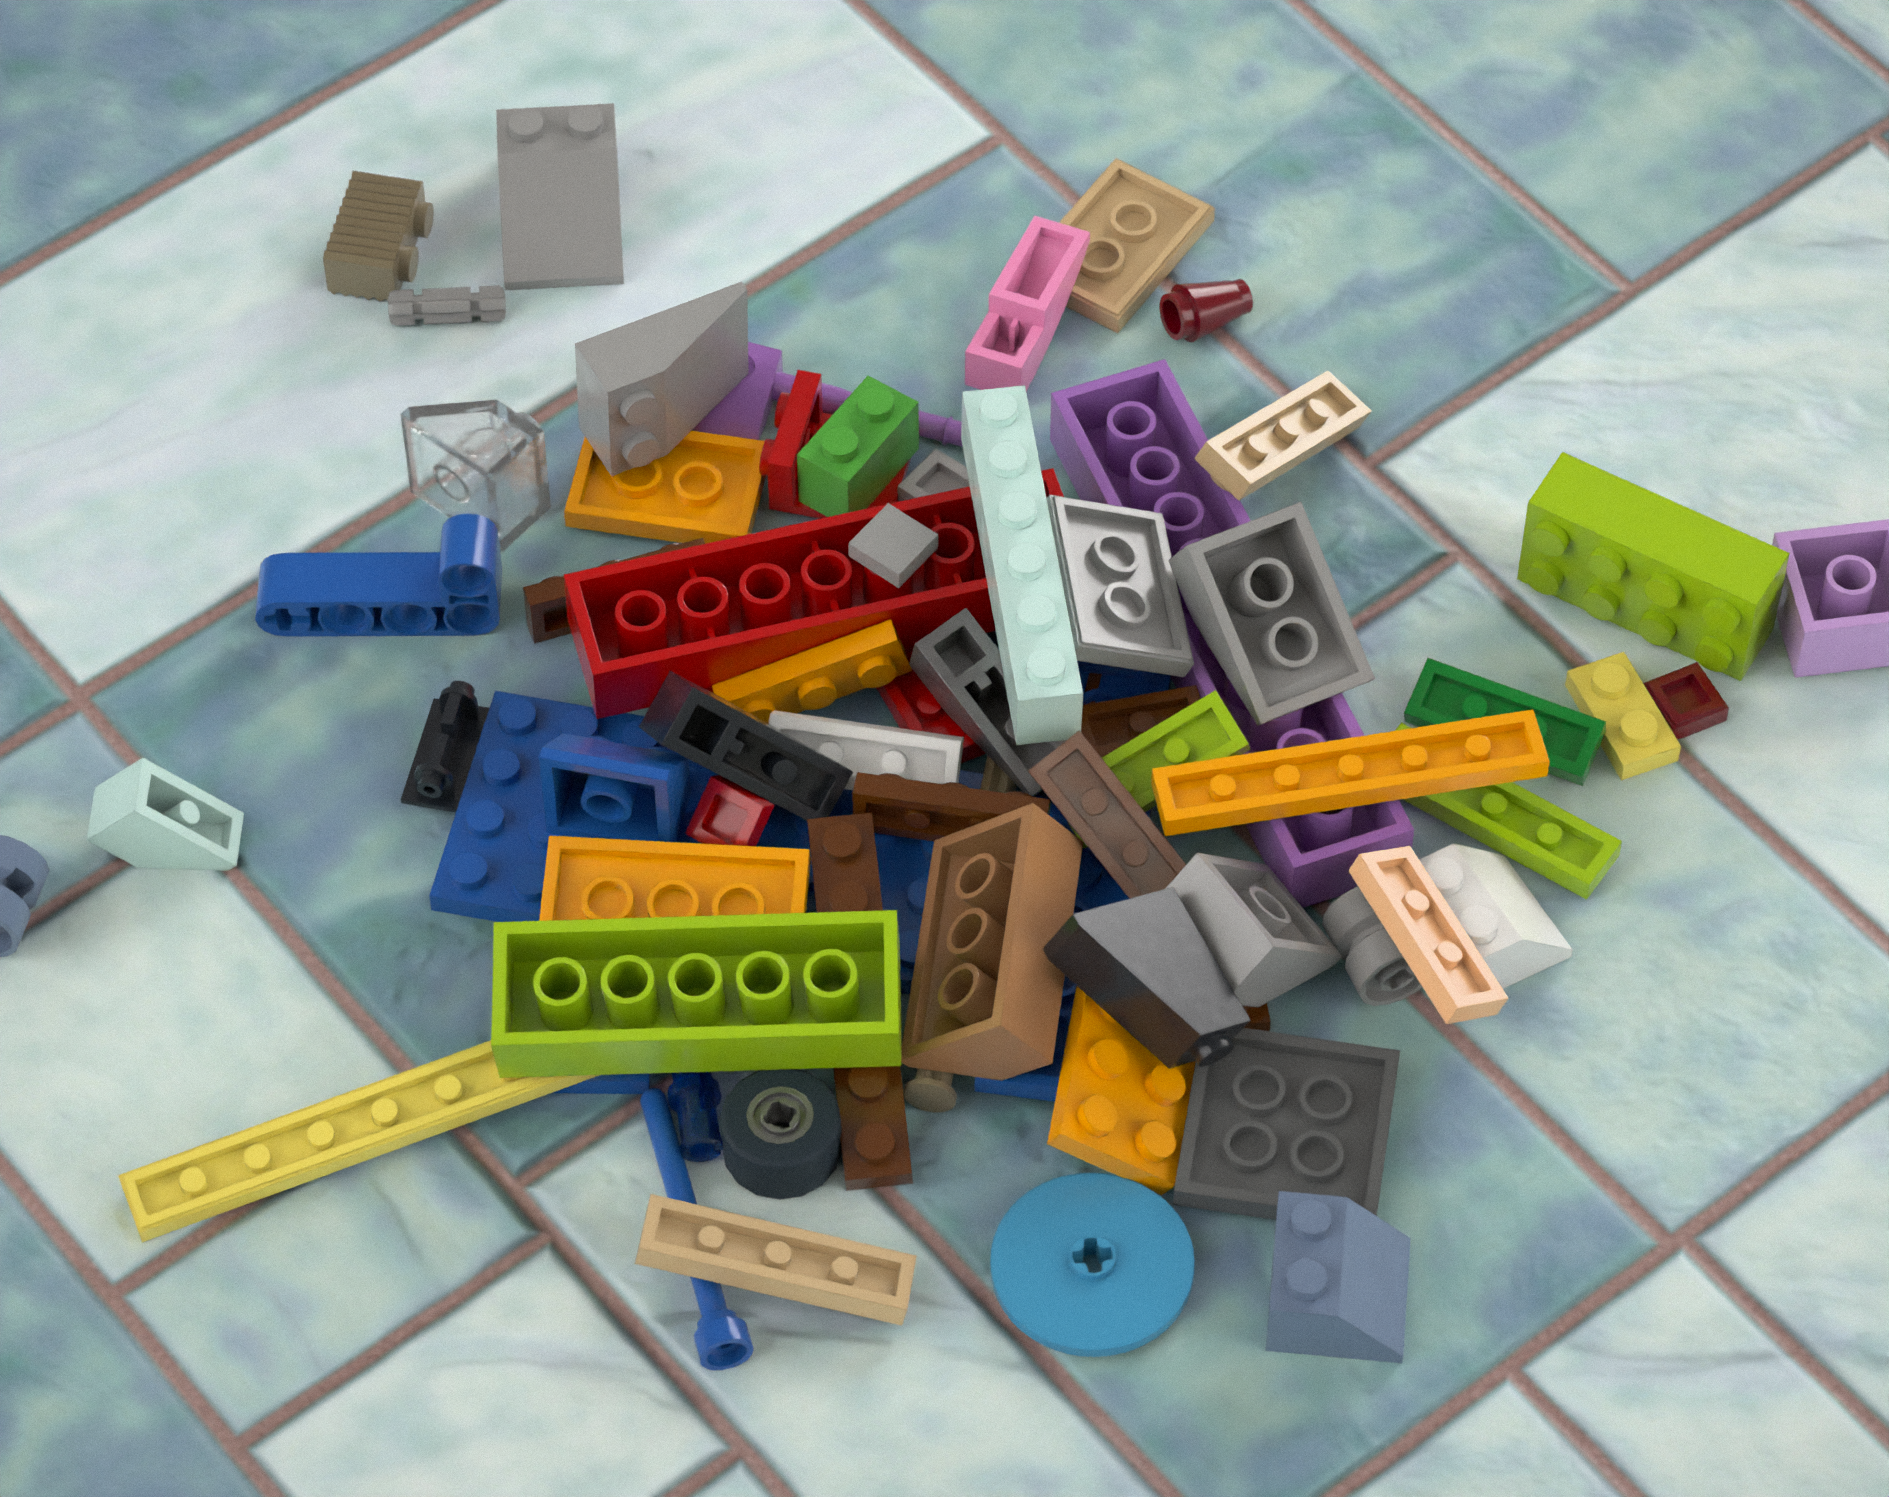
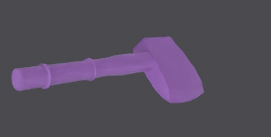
[692,342,963,447]

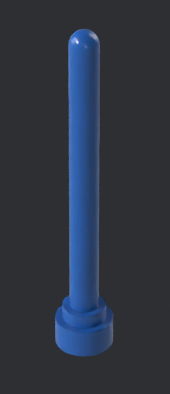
[640,1088,754,1371]

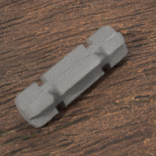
[388,285,506,326]

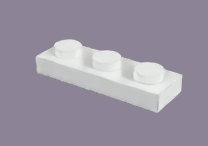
[769,710,964,790]

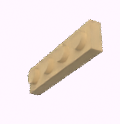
[1194,371,1372,501]
[635,1194,917,1326]

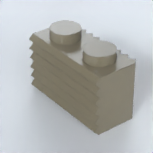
[323,171,434,302]

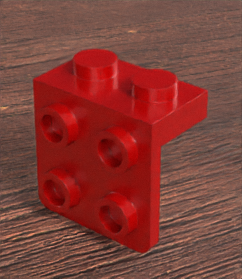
[759,370,912,519]

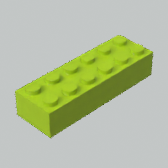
[491,910,902,1078]

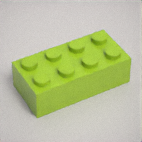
[1517,452,1790,681]

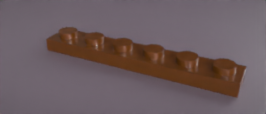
[807,812,913,1191]

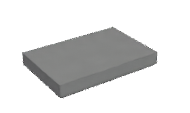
[1047,495,1194,677]

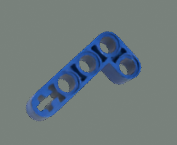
[255,513,502,637]

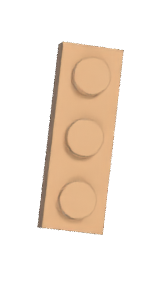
[1348,846,1509,1024]

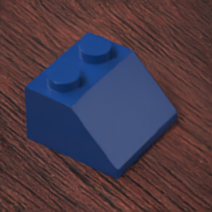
[538,733,691,842]

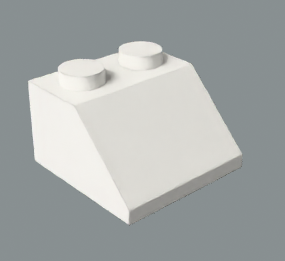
[1419,844,1573,989]

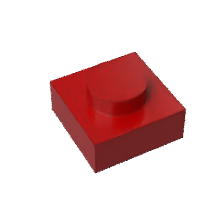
[685,775,774,846]

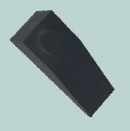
[639,671,853,820]

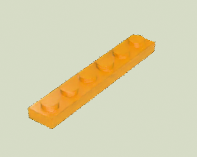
[1151,709,1550,836]

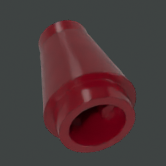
[1159,279,1253,342]

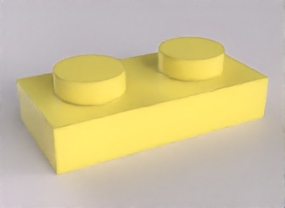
[1565,652,1681,781]

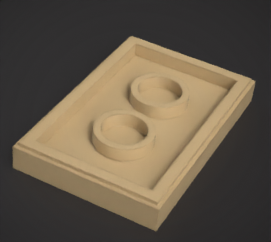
[1059,158,1215,333]

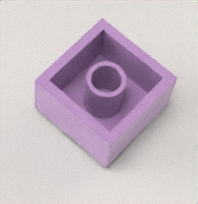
[1772,519,1889,678]

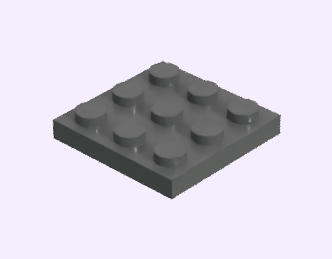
[1173,1028,1400,1220]

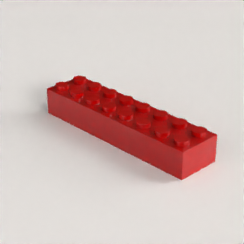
[563,468,1064,719]

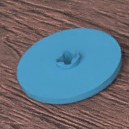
[990,1173,1195,1357]

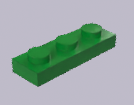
[1404,657,1606,786]

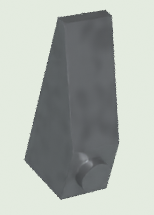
[909,608,1066,797]

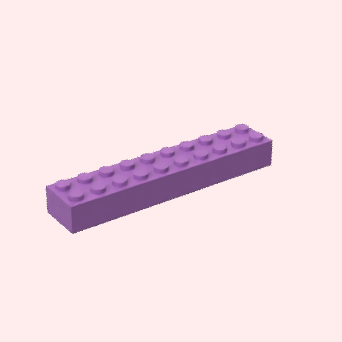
[1050,359,1414,908]

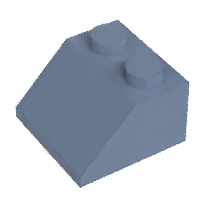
[1265,1191,1411,1363]

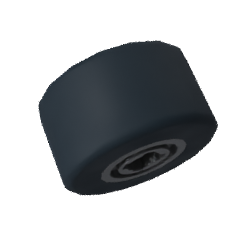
[720,1069,842,1200]

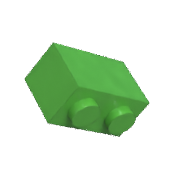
[797,375,919,517]

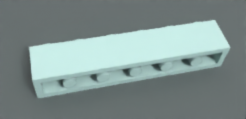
[961,385,1083,745]

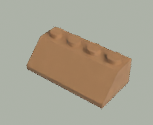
[902,803,1083,1081]

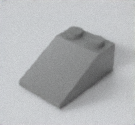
[496,103,624,290]
[575,282,748,476]
[1168,502,1375,726]

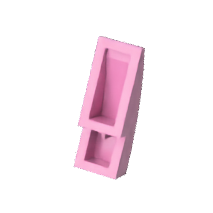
[965,216,1090,391]

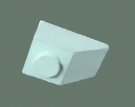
[86,758,244,871]

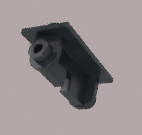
[400,681,489,813]

